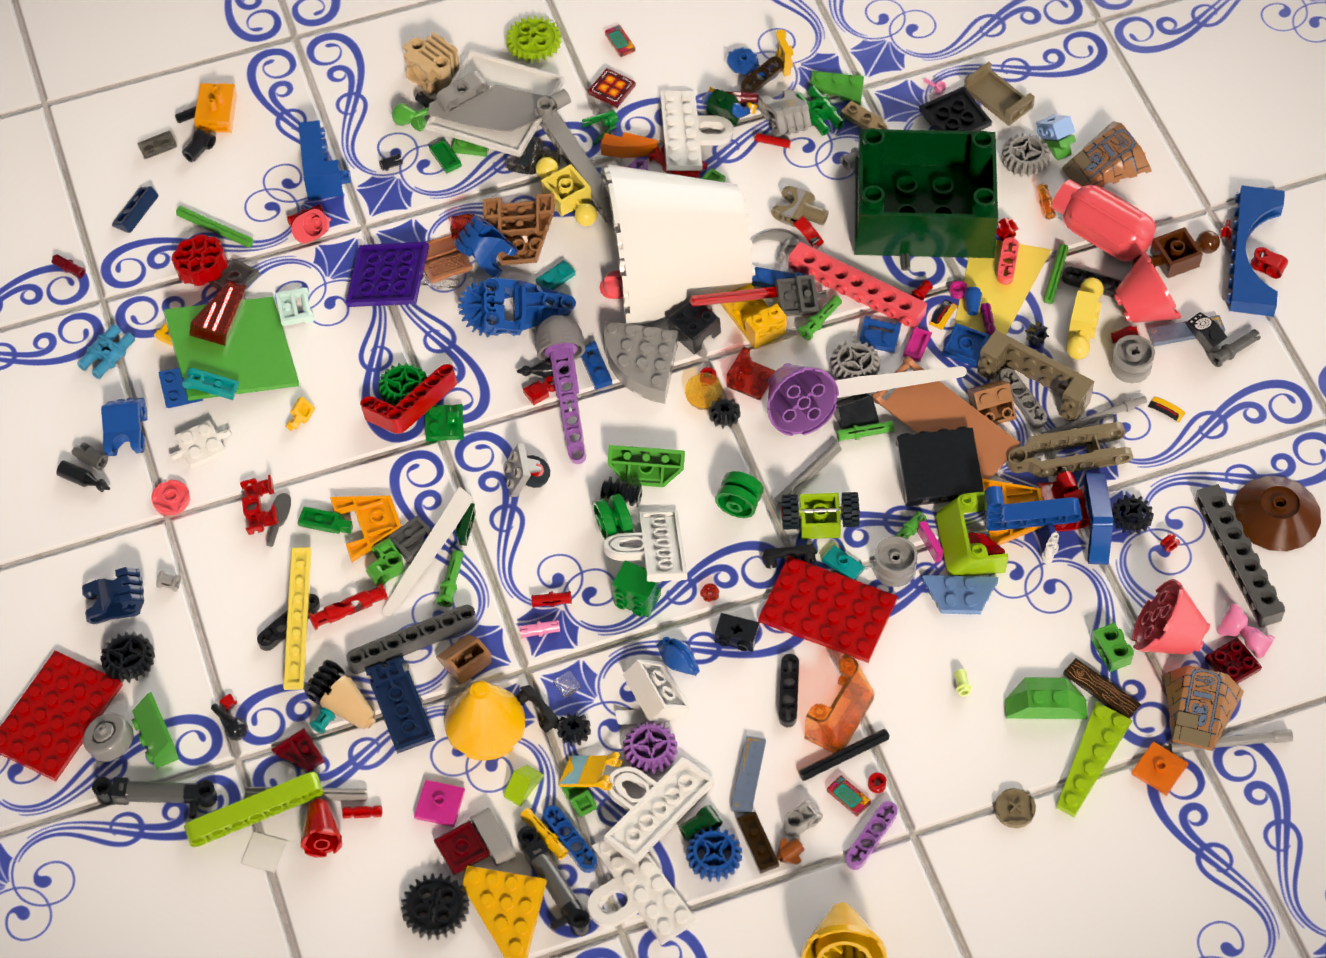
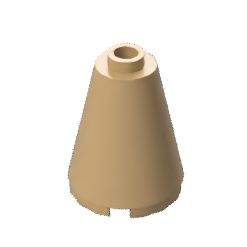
[320,675,376,729]

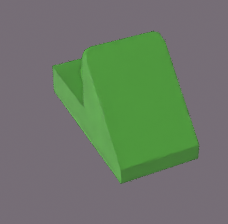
[1043,135,1076,160]

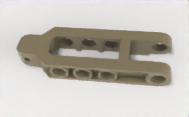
[1007,422,1133,478]

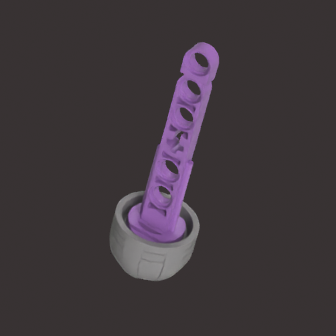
[535,315,587,464]

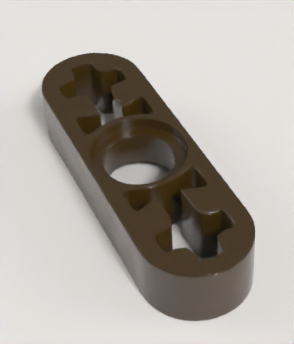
[741,57,783,93]

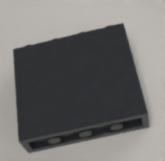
[895,426,984,507]

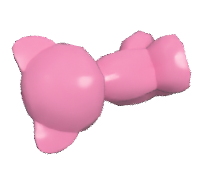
[1217,604,1275,658]

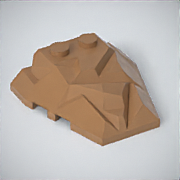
[483,193,555,266]

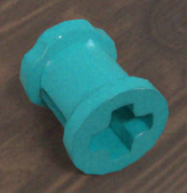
[309,707,336,734]

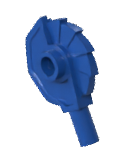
[727,47,767,79]

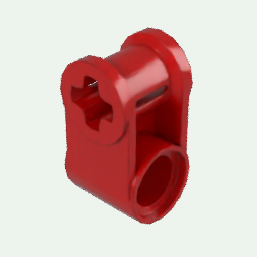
[1250,247,1288,279]

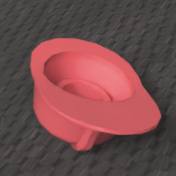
[292,209,331,243]
[600,270,623,299]

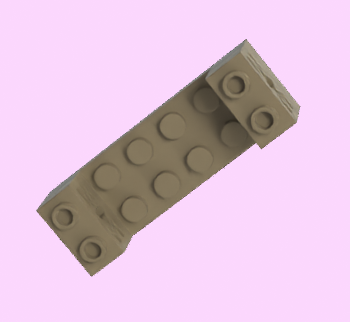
[978,330,1095,422]

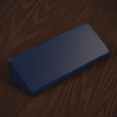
[111,186,159,233]

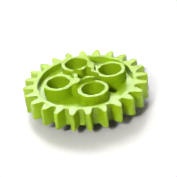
[506,16,562,63]

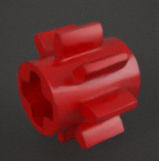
[996,218,1019,240]

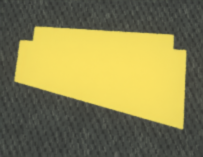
[954,240,1052,337]

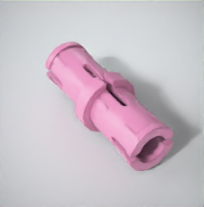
[519,620,560,639]

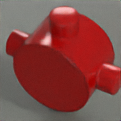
[220,694,237,711]

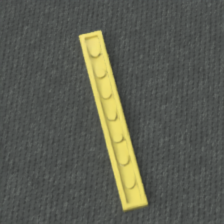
[283,547,312,690]

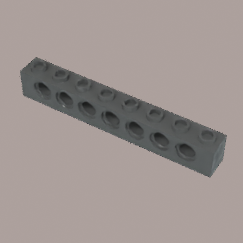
[1194,484,1285,628]

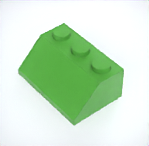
[131,692,179,769]

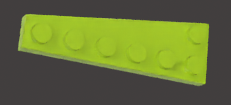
[1056,702,1132,818]

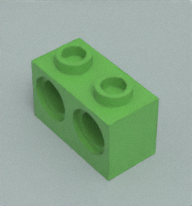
[1091,622,1134,672]

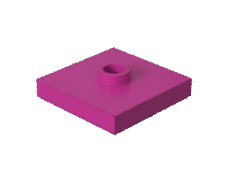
[414,780,465,827]

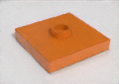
[1131,741,1189,796]

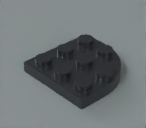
[919,86,992,131]

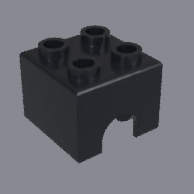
[667,301,721,355]

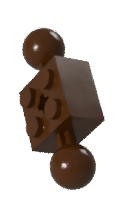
[1132,227,1220,279]

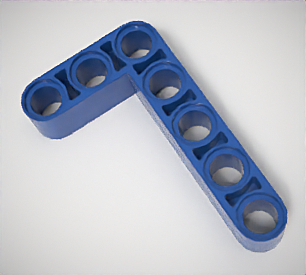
[1084,473,1113,565]
[984,486,1082,531]

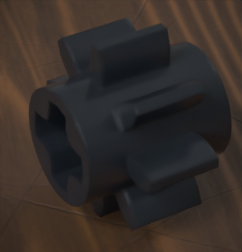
[1025,322,1049,346]

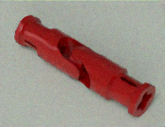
[308,583,388,630]

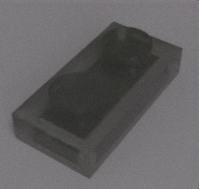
[137,130,177,160]

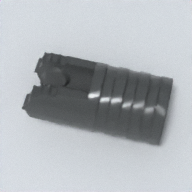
[71,442,108,470]

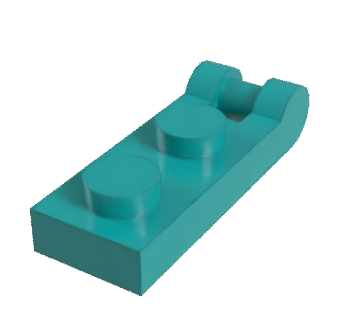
[182,368,239,400]

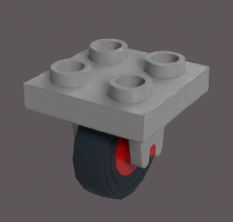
[503,443,551,497]

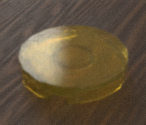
[685,372,723,410]

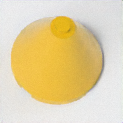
[444,681,526,761]
[801,902,887,958]

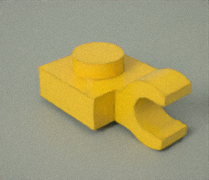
[285,397,316,431]

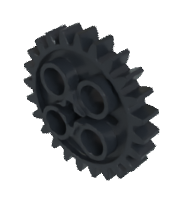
[401,873,470,940]

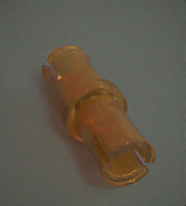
[1037,183,1056,219]

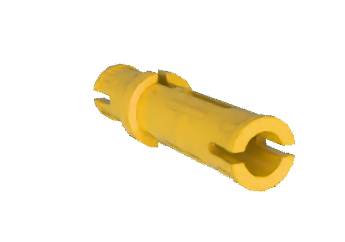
[520,808,569,860]

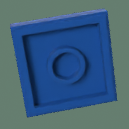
[942,323,991,367]

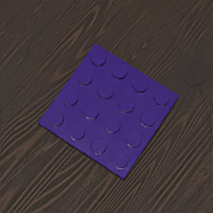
[345,241,429,307]

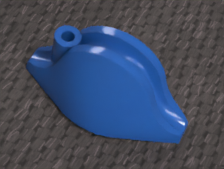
[657,637,700,676]

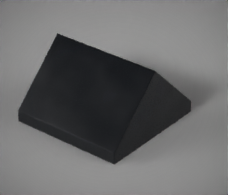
[834,393,879,429]

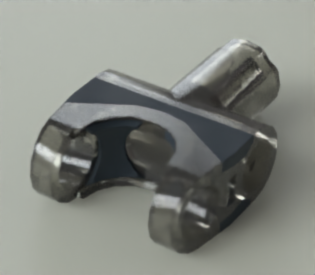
[505,137,561,175]

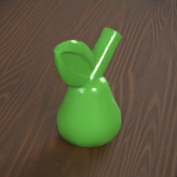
[392,103,429,131]

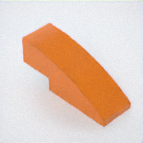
[601,132,658,158]

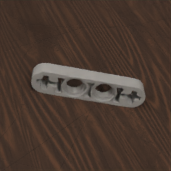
[999,368,1047,428]

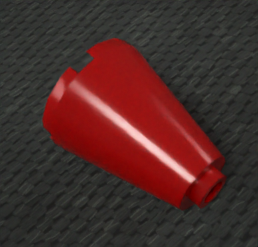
[300,799,343,858]

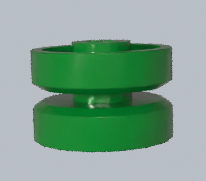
[715,471,764,518]
[593,493,633,540]

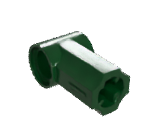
[678,805,723,842]

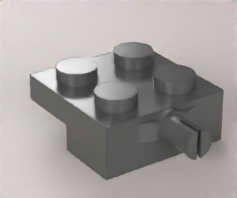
[775,275,827,316]

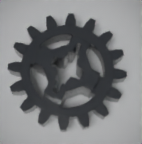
[1112,494,1154,535]

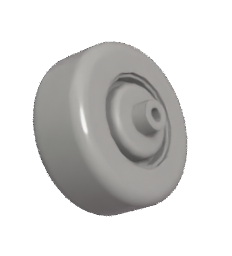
[83,713,134,762]

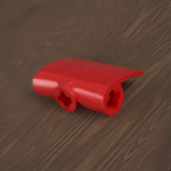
[1038,471,1090,532]

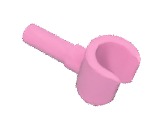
[923,78,946,94]

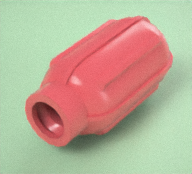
[1052,179,1156,262]

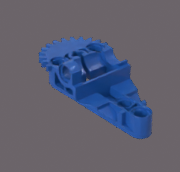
[458,277,576,337]

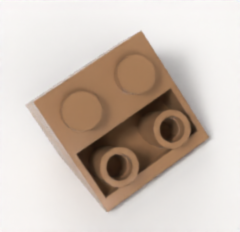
[967,380,1017,425]
[436,634,492,685]

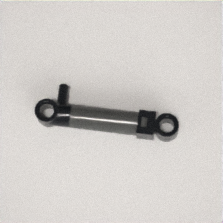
[92,777,218,819]
[517,826,591,937]

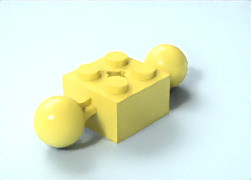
[536,157,598,226]
[1066,278,1104,360]

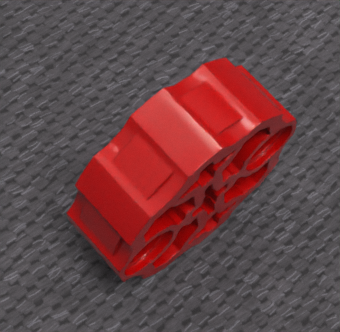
[171,235,228,286]

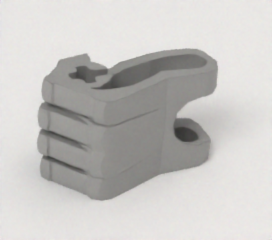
[758,89,812,137]

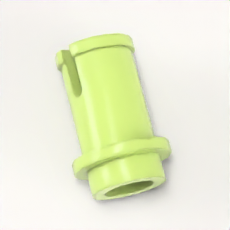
[954,669,972,696]

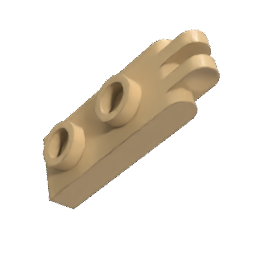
[841,101,887,129]

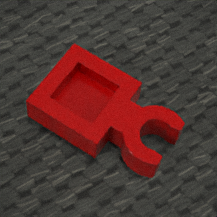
[523,376,556,406]

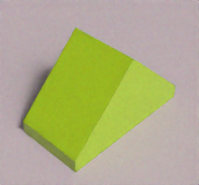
[503,765,544,807]

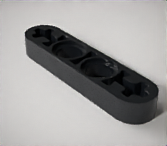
[1062,267,1122,297]
[257,594,320,651]
[779,653,799,728]

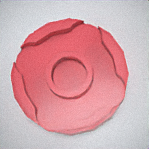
[151,480,190,516]

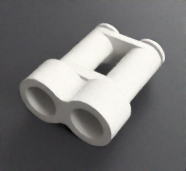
[1041,533,1059,564]

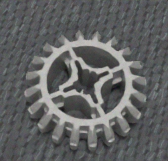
[1002,133,1050,177]
[830,339,880,380]

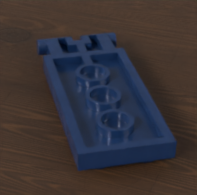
[365,655,435,754]

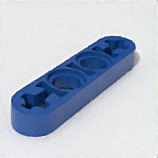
[544,805,597,873]

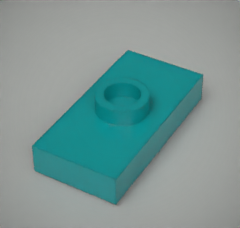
[822,545,865,580]

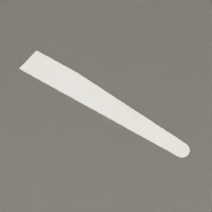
[835,366,967,398]
[382,486,474,616]

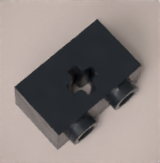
[715,613,760,652]

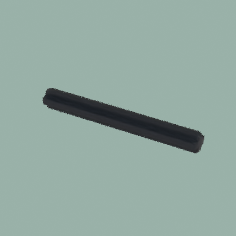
[798,729,890,781]

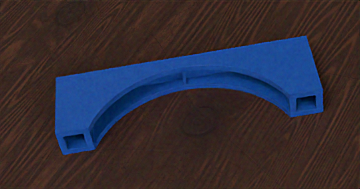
[1226,185,1285,317]

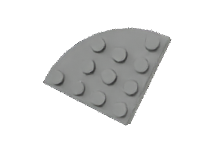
[604,321,678,404]

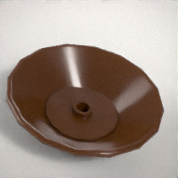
[1233,476,1321,552]

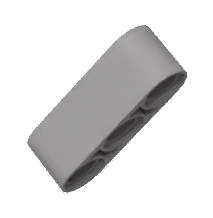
[470,807,516,866]

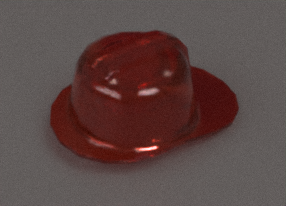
[448,214,486,239]

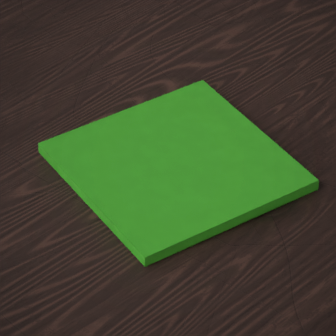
[164,297,299,401]

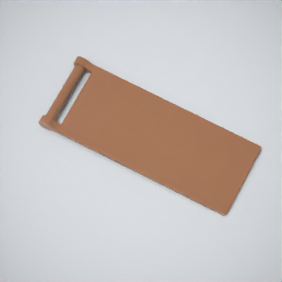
[872,356,1021,480]

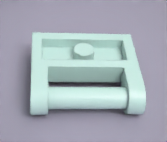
[275,288,314,326]

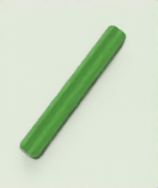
[1043,244,1069,304]

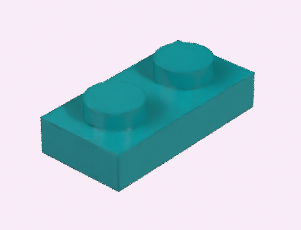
[536,260,576,290]

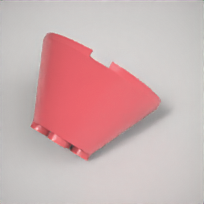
[1113,252,1181,323]
[1132,579,1210,655]

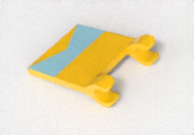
[558,752,622,790]

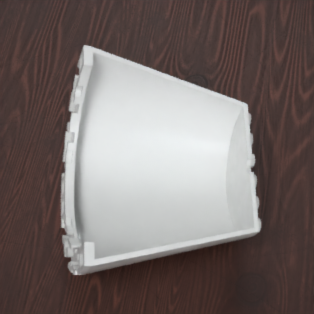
[601,164,755,326]

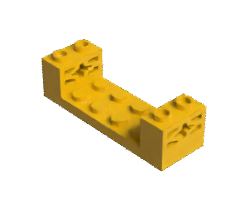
[720,284,787,349]

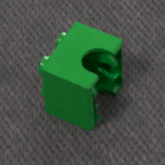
[612,560,661,617]

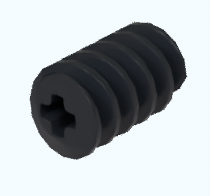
[600,476,642,507]
[303,660,345,705]

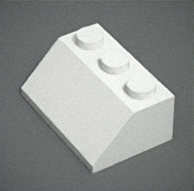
[623,660,690,723]

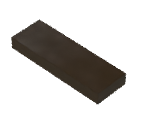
[736,811,779,874]

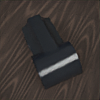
[182,128,216,163]

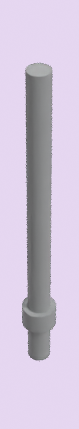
[1042,396,1147,434]

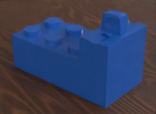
[298,120,351,200]

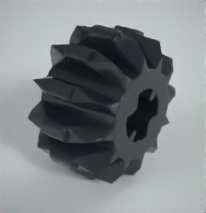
[709,396,741,429]
[557,711,591,747]

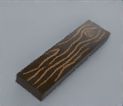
[1063,658,1141,719]

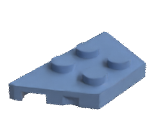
[922,575,998,615]

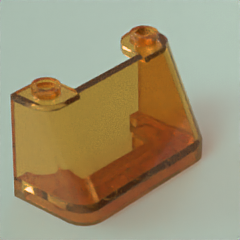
[804,653,875,753]

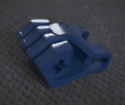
[82,567,144,624]

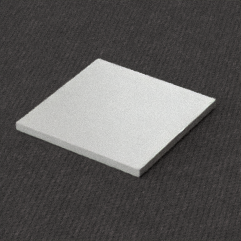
[425,50,565,157]

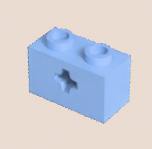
[1036,114,1076,141]

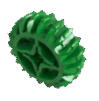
[379,362,427,406]

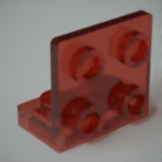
[727,347,775,400]

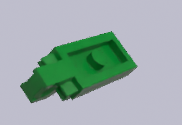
[297,506,353,534]

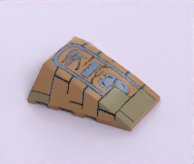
[1062,121,1152,187]
[1164,665,1244,751]

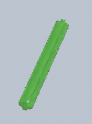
[176,206,254,248]

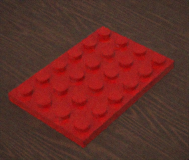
[758,556,898,663]
[0,650,123,782]

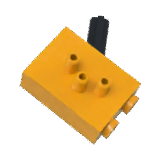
[175,83,237,133]

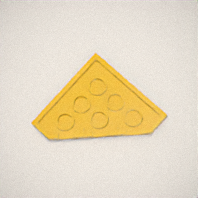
[462,866,547,958]

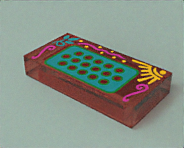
[605,25,636,57]
[827,775,871,817]

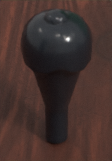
[211,704,248,741]

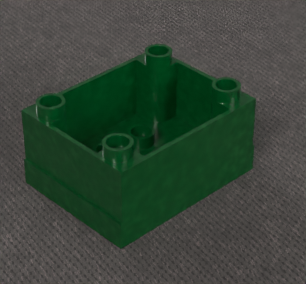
[854,128,998,258]

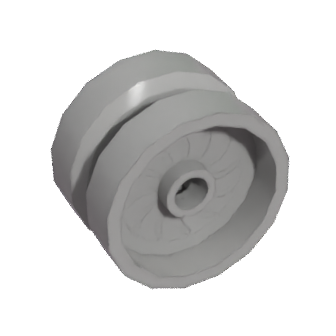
[1111,335,1155,383]
[873,536,918,587]

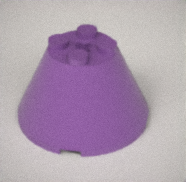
[767,363,839,436]

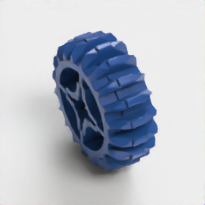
[686,826,742,882]

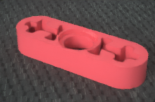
[997,237,1019,284]

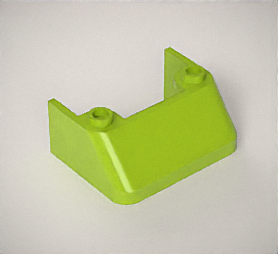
[936,491,1008,576]

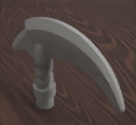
[752,230,799,263]

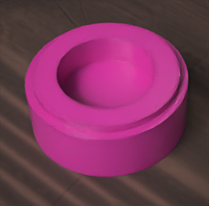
[949,281,968,299]

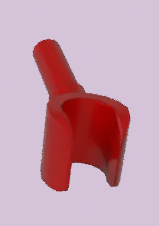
[1220,219,1232,240]

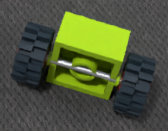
[781,492,860,539]

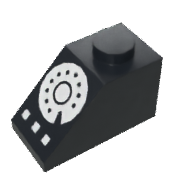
[1185,312,1227,353]

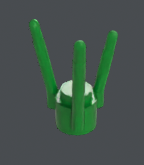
[582,110,619,145]

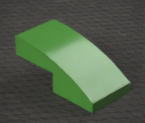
[560,787,598,818]

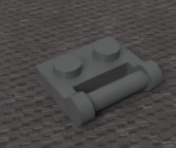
[387,515,432,563]

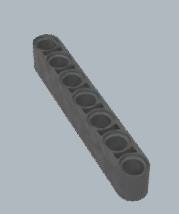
[346,604,477,674]

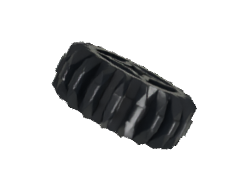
[100,631,155,683]

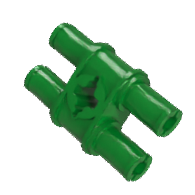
[795,86,845,136]

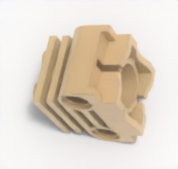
[402,32,460,96]

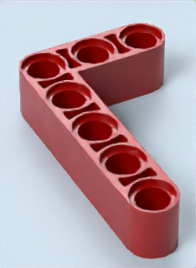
[360,364,458,434]

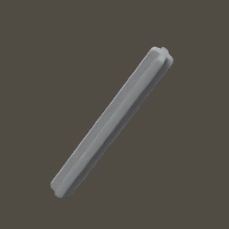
[773,442,842,508]

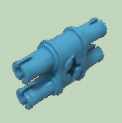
[77,324,135,379]

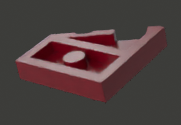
[271,728,325,773]

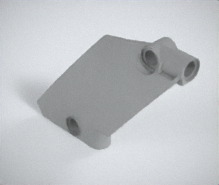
[428,71,571,132]

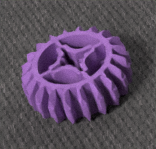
[623,721,678,774]

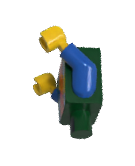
[702,86,758,125]

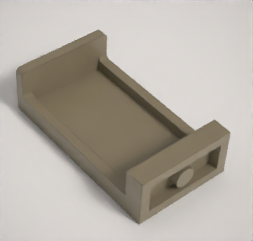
[964,62,1035,126]

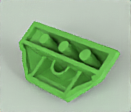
[607,445,685,487]
[1005,677,1088,719]

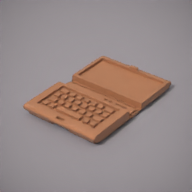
[424,233,473,284]

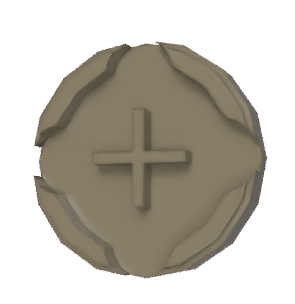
[994,788,1036,829]

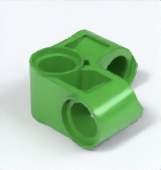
[366,538,404,586]

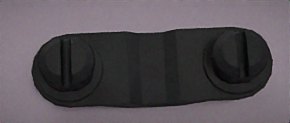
[762,544,818,569]
[515,685,560,733]

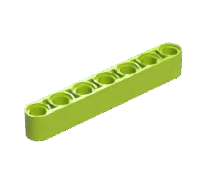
[184,772,324,847]

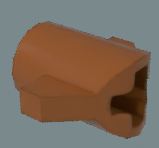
[777,837,804,864]

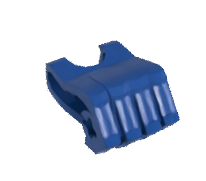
[454,215,518,278]
[101,398,148,457]

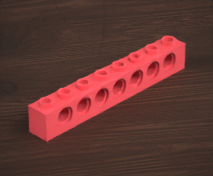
[788,242,927,329]

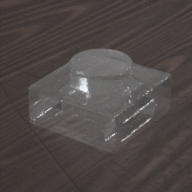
[553,670,581,699]

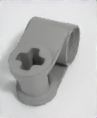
[783,800,824,837]

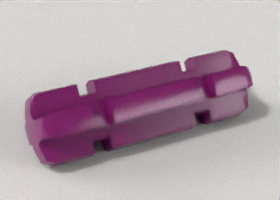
[980,303,996,336]

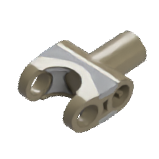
[771,186,829,228]

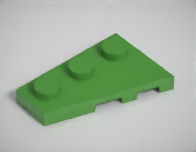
[810,71,864,106]

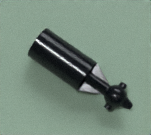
[517,361,569,378]
[56,460,110,492]

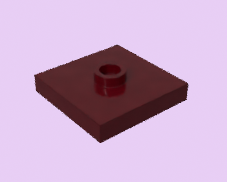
[433,820,490,875]

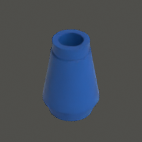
[964,287,982,316]

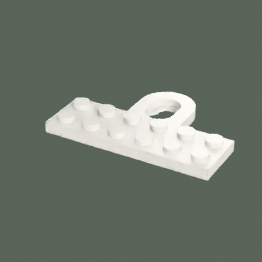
[660,91,734,171]
[604,510,687,582]
[604,757,715,865]
[588,839,697,945]

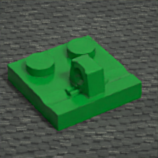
[425,404,464,442]

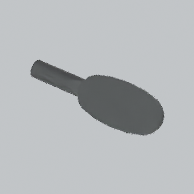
[266,493,291,547]

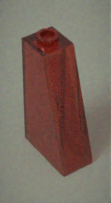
[189,281,247,346]

